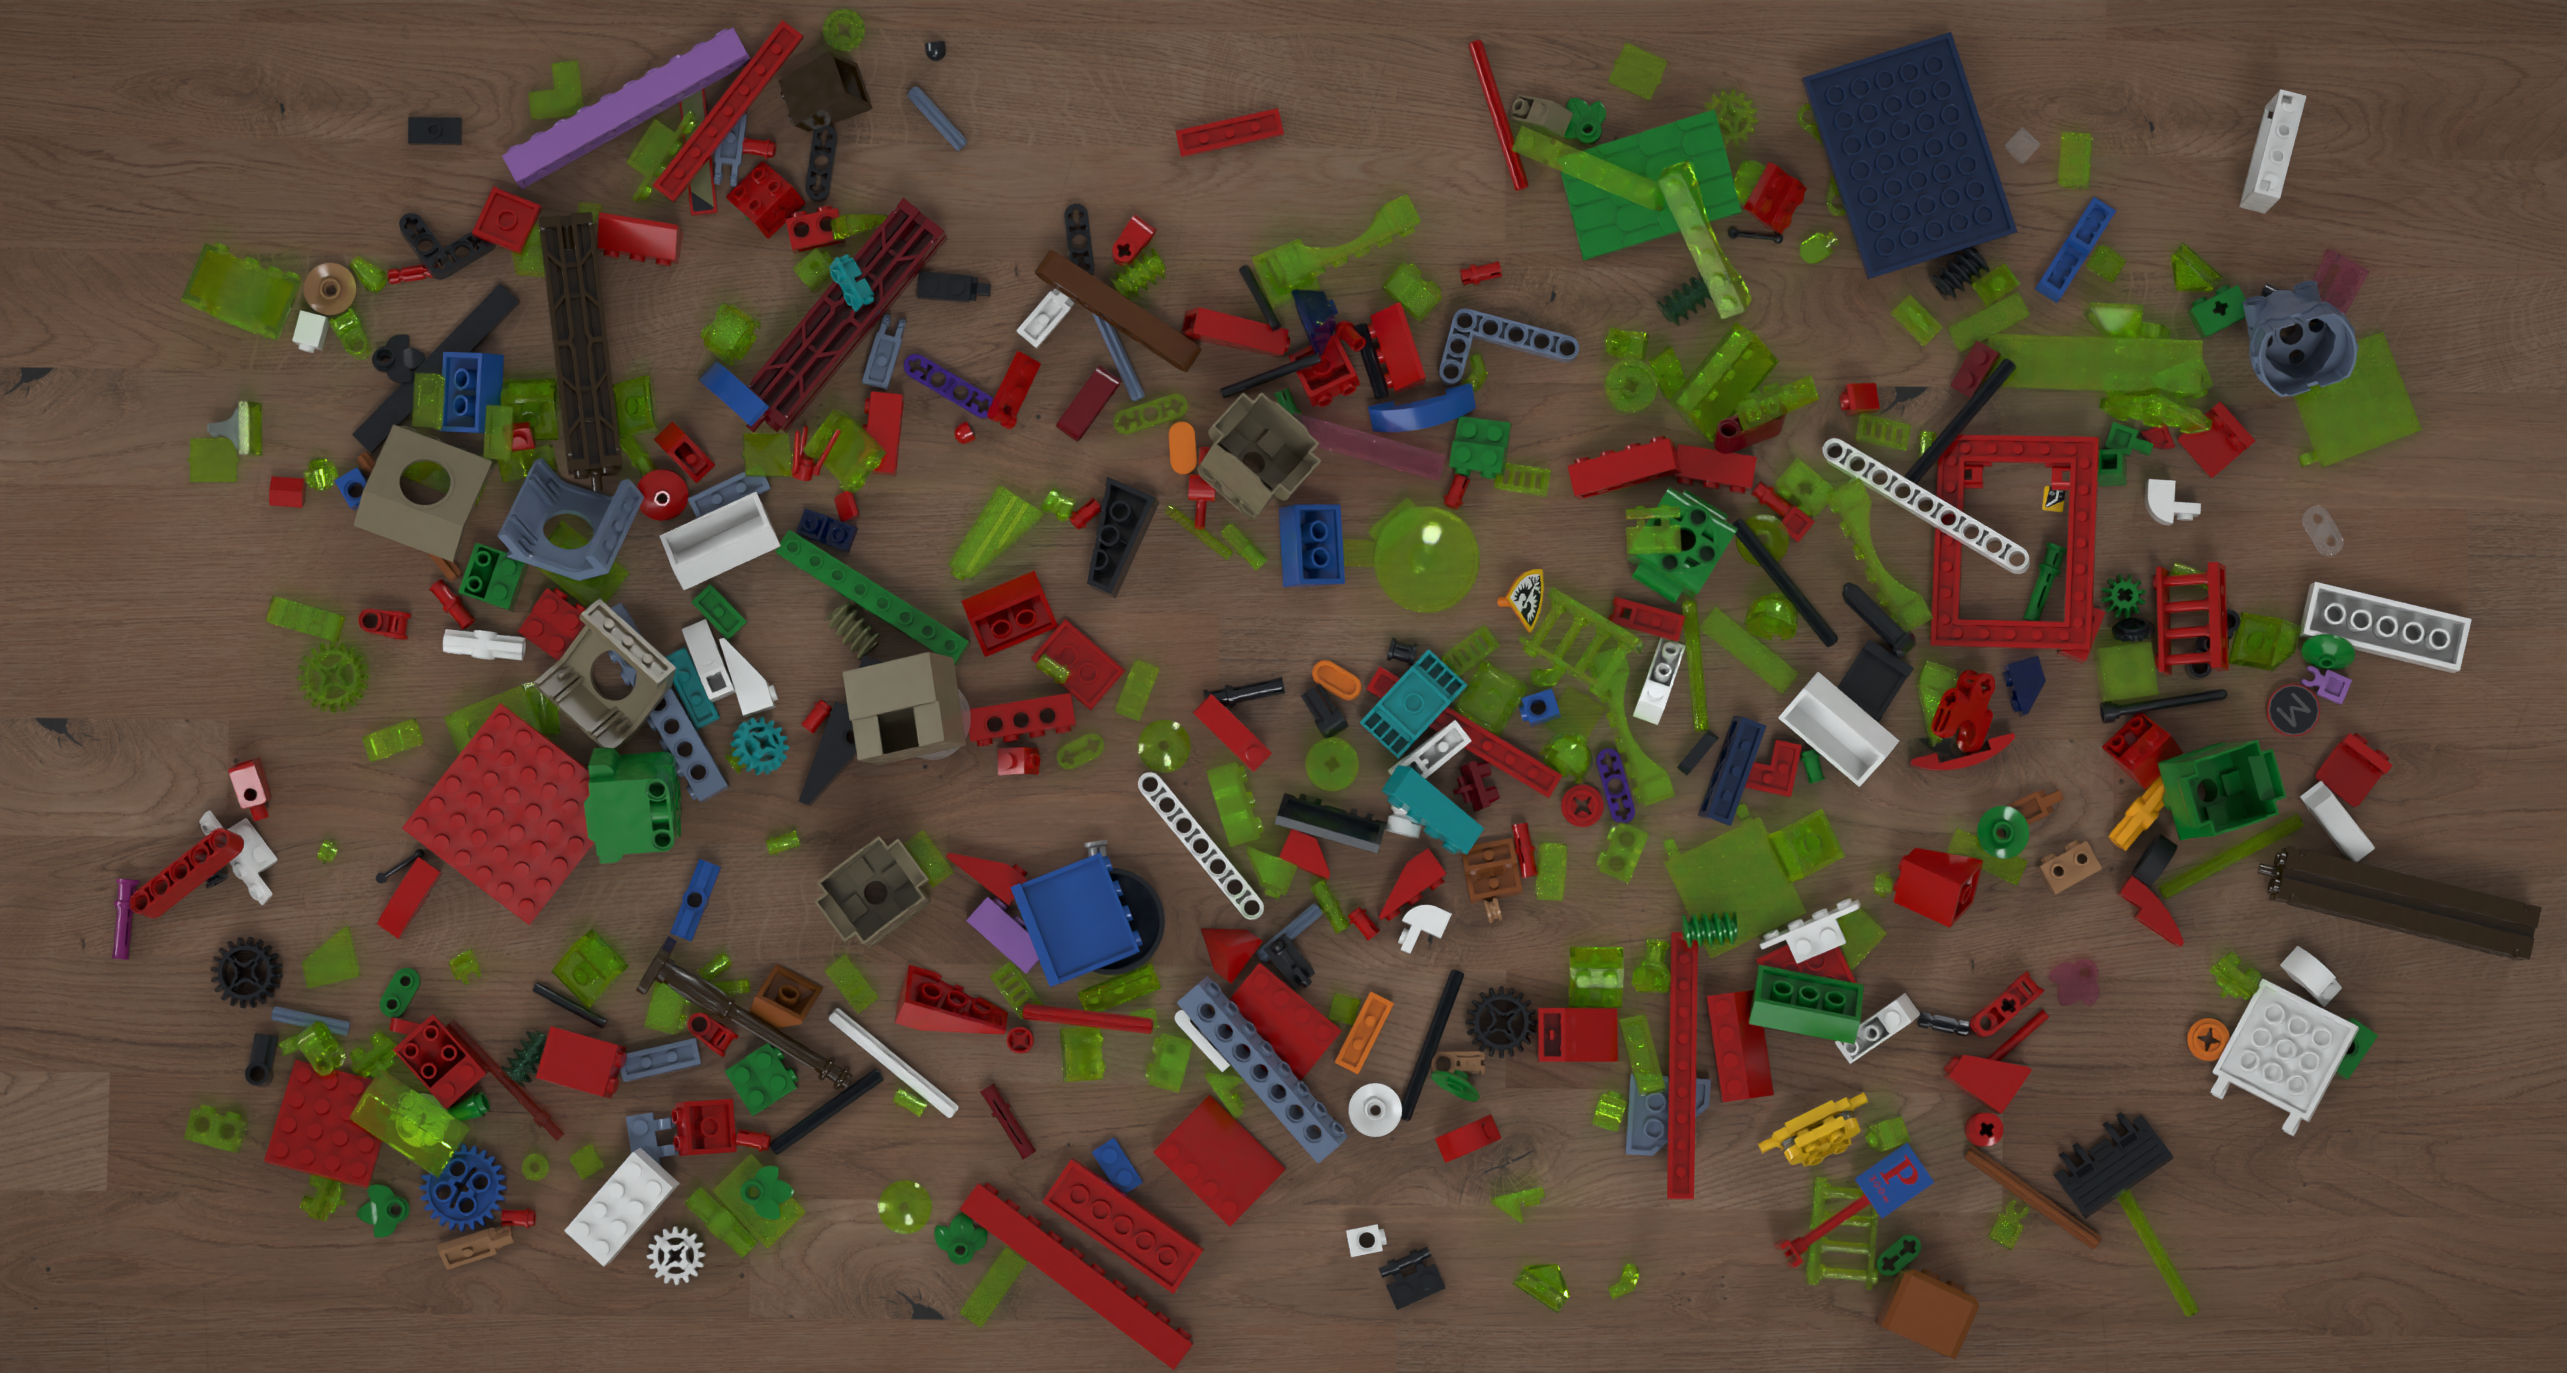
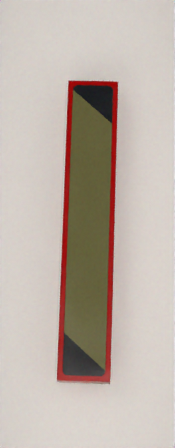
[679,88,718,216]

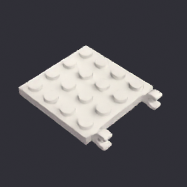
[2211,979,2359,1136]

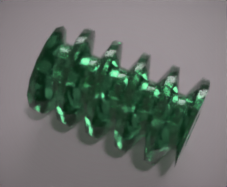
[1656,272,1715,327]
[500,1028,547,1088]

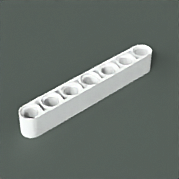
[1138,772,1264,920]

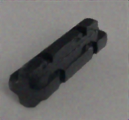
[1917,1012,1970,1037]

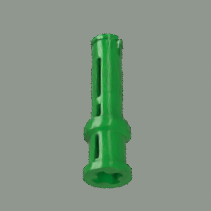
[2023,542,2067,621]

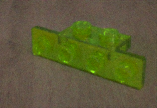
[626,111,697,203]
[1735,375,1819,431]

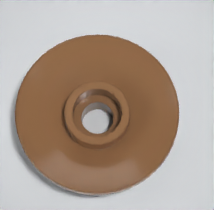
[304,263,357,315]

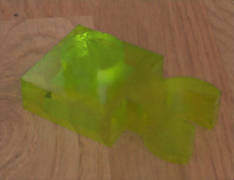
[1987,1199,2029,1251]

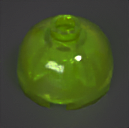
[1744,592,1798,641]
[1539,733,1593,784]

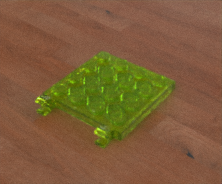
[2271,332,2422,468]
[1662,803,1807,959]

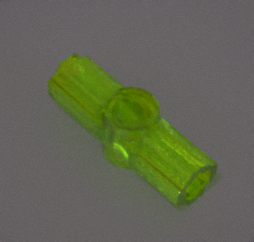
[684,1187,758,1259]

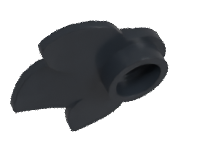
[372,335,426,383]

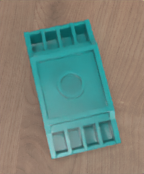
[1359,649,1467,759]

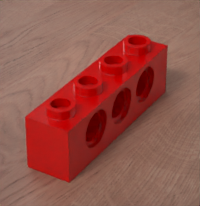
[969,693,1077,747]

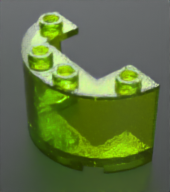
[180,242,303,342]

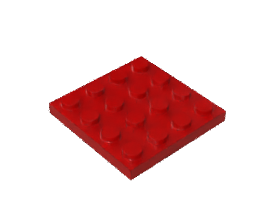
[264,1060,399,1189]

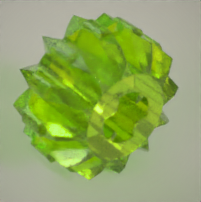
[1734,159,1766,205]

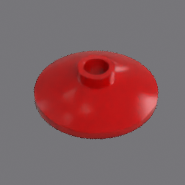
[637,469,689,521]

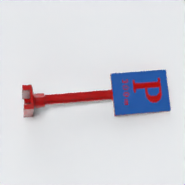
[1774,1142,1935,1268]

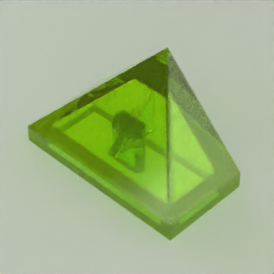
[2171,243,2223,292]
[1513,1264,1570,1313]

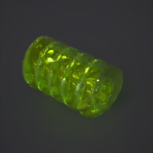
[1108,248,1167,301]

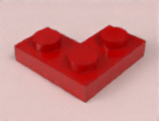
[1745,740,1802,798]

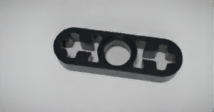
[805,125,838,202]
[1064,204,1095,276]

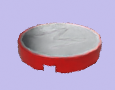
[2266,684,2320,737]

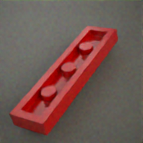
[1175,108,1284,158]

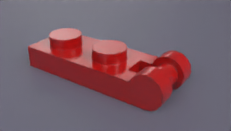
[987,351,1041,430]
[1607,597,1686,643]

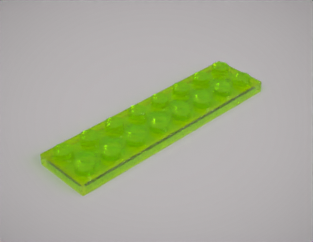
[1987,334,2203,395]

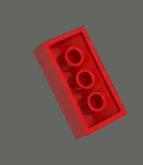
[1705,990,1774,1103]

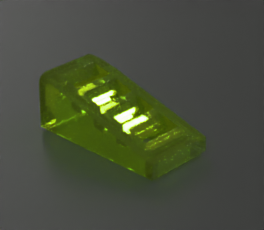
[831,214,888,240]
[1854,413,1912,451]
[1494,463,1551,498]
[1440,625,1501,678]
[990,961,1043,1021]

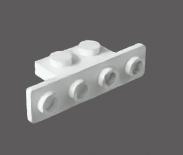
[199,810,278,905]
[1759,898,1861,963]

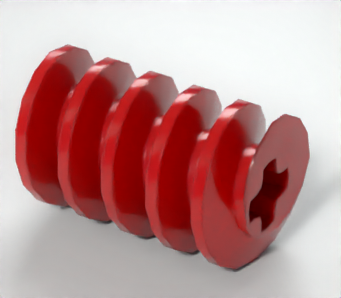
[1964,1113,2004,1146]

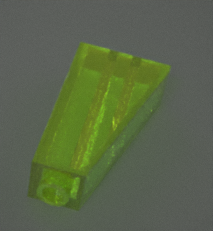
[948,485,1045,582]

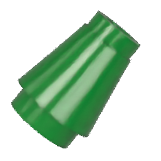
[448,1092,490,1123]

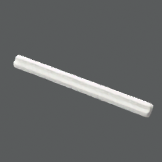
[829,1008,959,1118]

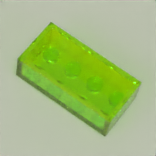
[1668,322,1779,442]

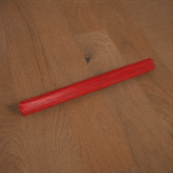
[1468,40,1529,191]

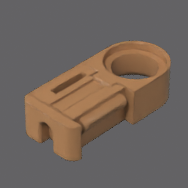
[1431,1051,1485,1075]

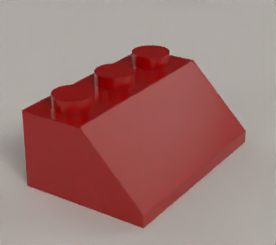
[597,212,684,267]
[1367,302,1426,394]
[961,570,1058,657]

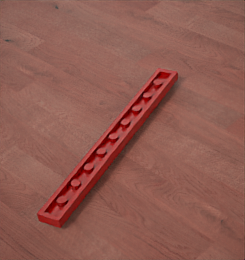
[1667,932,1698,1200]

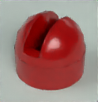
[954,421,976,444]

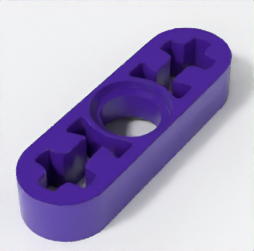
[1596,749,1635,824]

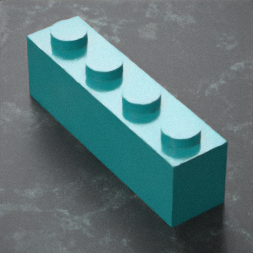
[1381,765,1484,855]

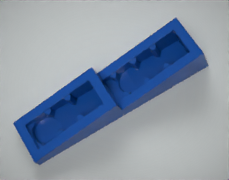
[2035,197,2116,303]

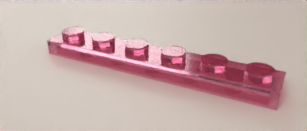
[1292,412,1446,482]

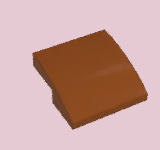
[1461,838,1523,903]

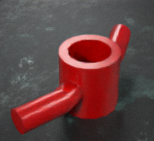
[1188,447,1216,530]

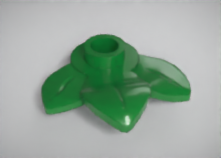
[1564,98,1606,144]
[740,1166,794,1220]
[356,1184,410,1238]
[934,1212,988,1265]

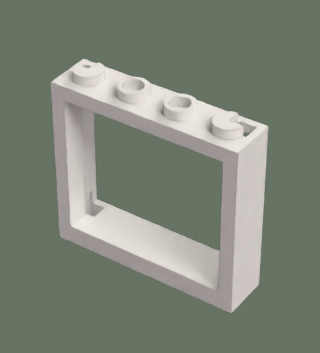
[2239,89,2306,214]

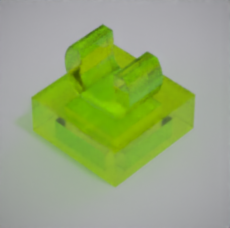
[448,949,481,985]

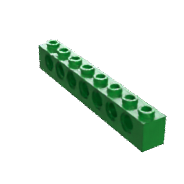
[775,530,971,666]

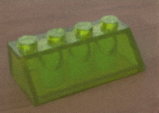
[349,1069,471,1178]

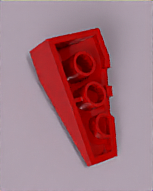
[895,965,1008,1035]

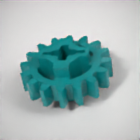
[730,717,789,775]

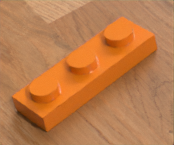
[1334,991,1394,1075]

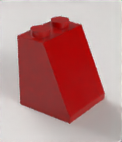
[1893,847,1984,928]
[536,1026,627,1098]
[1943,1055,2032,1114]

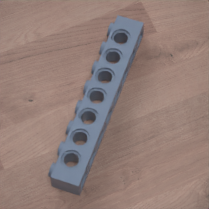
[607,603,730,803]
[1177,976,1348,1164]

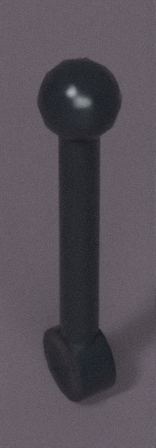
[1728,228,1783,244]
[376,849,425,884]

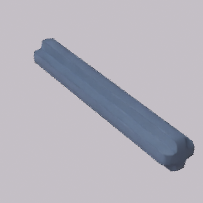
[1092,313,1145,402]

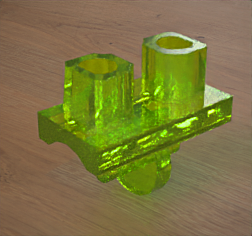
[1890,294,1943,347]
[1648,345,1691,399]
[2209,952,2262,1001]
[349,1031,398,1078]
[300,1175,347,1222]

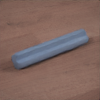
[907,86,967,151]
[1256,903,1323,963]
[271,1006,350,1036]

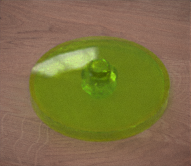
[1373,506,1480,613]

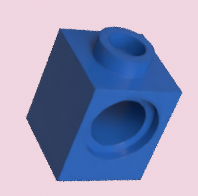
[334,467,367,511]
[1519,688,1561,727]

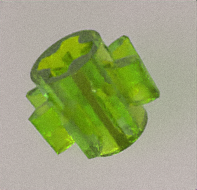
[303,458,338,491]

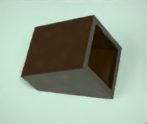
[779,51,873,132]

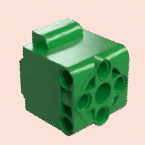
[1627,487,1738,604]
[2157,739,2287,840]
[584,747,682,864]

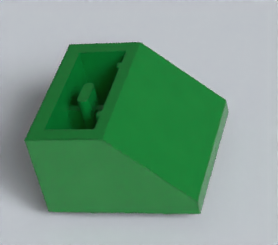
[458,543,529,612]

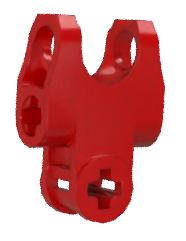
[1970,970,2045,1037]

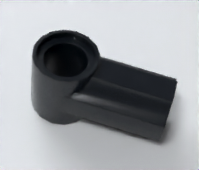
[1301,684,1349,741]
[245,1033,279,1088]

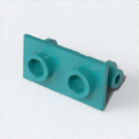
[829,254,874,312]

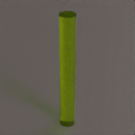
[1164,504,1234,561]

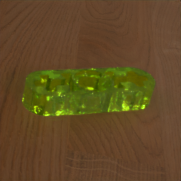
[1113,394,1188,435]

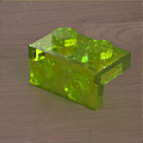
[1060,1027,1105,1082]

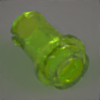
[1917,431,1937,459]
[1036,654,1071,684]
[765,830,801,856]
[697,951,733,982]
[892,1088,928,1118]

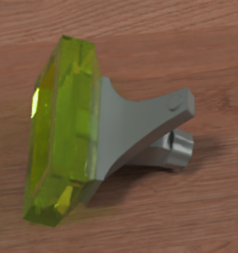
[207,401,262,457]

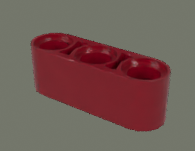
[1056,365,1122,442]
[1713,402,1786,454]

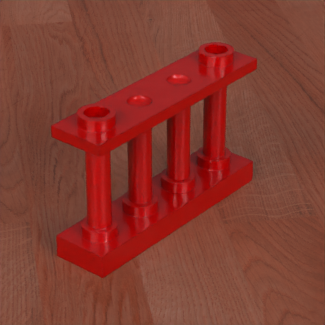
[2153,562,2229,676]

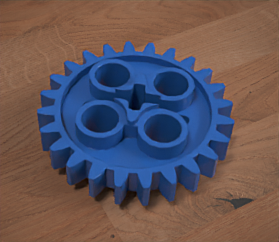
[419,1144,508,1232]

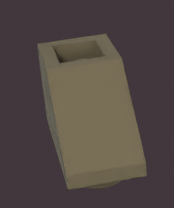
[1508,94,1573,137]

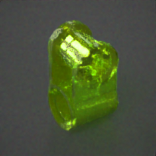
[328,307,372,360]
[295,1021,346,1075]

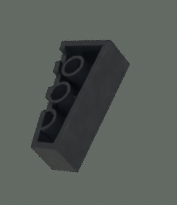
[1087,477,1159,599]

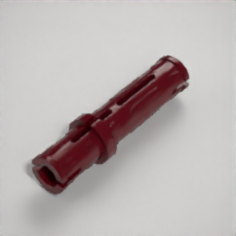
[980,1083,1037,1160]

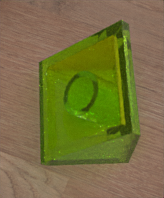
[613,375,660,437]

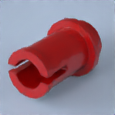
[742,137,777,160]
[1335,320,1366,352]
[1443,474,1470,510]
[1068,497,1102,530]
[801,699,833,734]
[1347,906,1380,941]
[736,1128,772,1152]
[501,1207,536,1229]

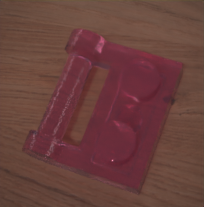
[2312,249,2370,314]

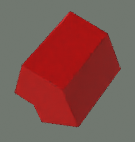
[269,476,306,508]

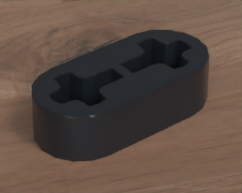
[1677,729,1719,776]

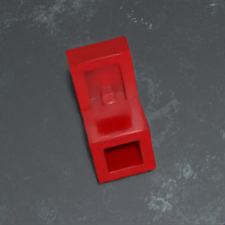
[1435,1114,1502,1163]

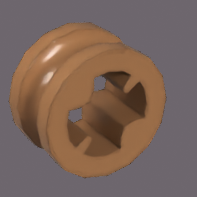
[1483,897,1502,923]

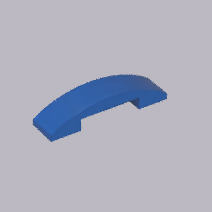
[698,361,769,426]
[1368,383,1476,432]

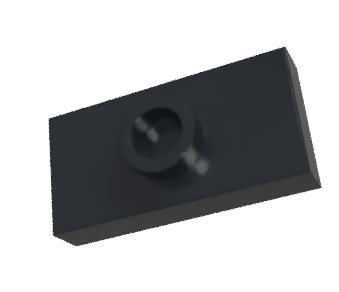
[408,117,462,145]

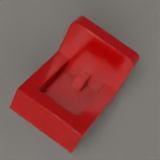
[998,747,1040,776]

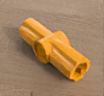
[2108,776,2165,851]

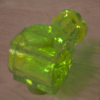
[1631,939,1671,994]

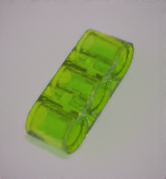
[265,596,346,643]

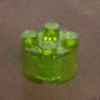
[700,303,761,366]
[1603,359,1658,415]
[1306,737,1359,793]

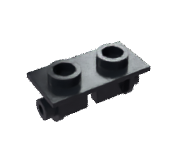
[1263,933,1315,990]

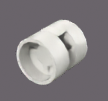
[1385,805,1422,838]

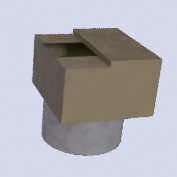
[843,652,971,765]

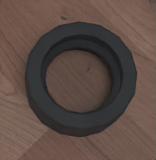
[2132,834,2178,886]

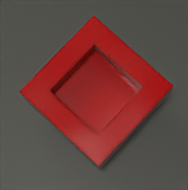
[503,421,536,452]
[1777,505,1815,543]

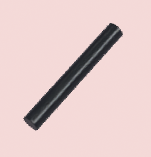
[1239,265,1281,331]
[532,982,607,1029]

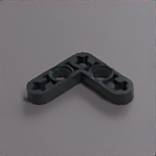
[399,213,496,280]

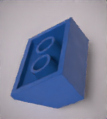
[439,352,504,434]
[1279,505,1345,587]

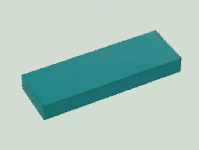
[665,647,721,730]

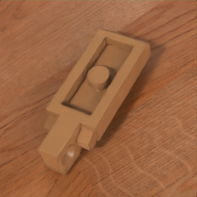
[437,1226,514,1270]

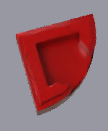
[2140,423,2175,450]

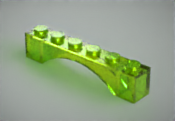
[1512,126,1670,212]
[1657,160,1752,319]
[1265,194,1421,289]
[1827,477,1933,632]
[1587,646,1676,808]

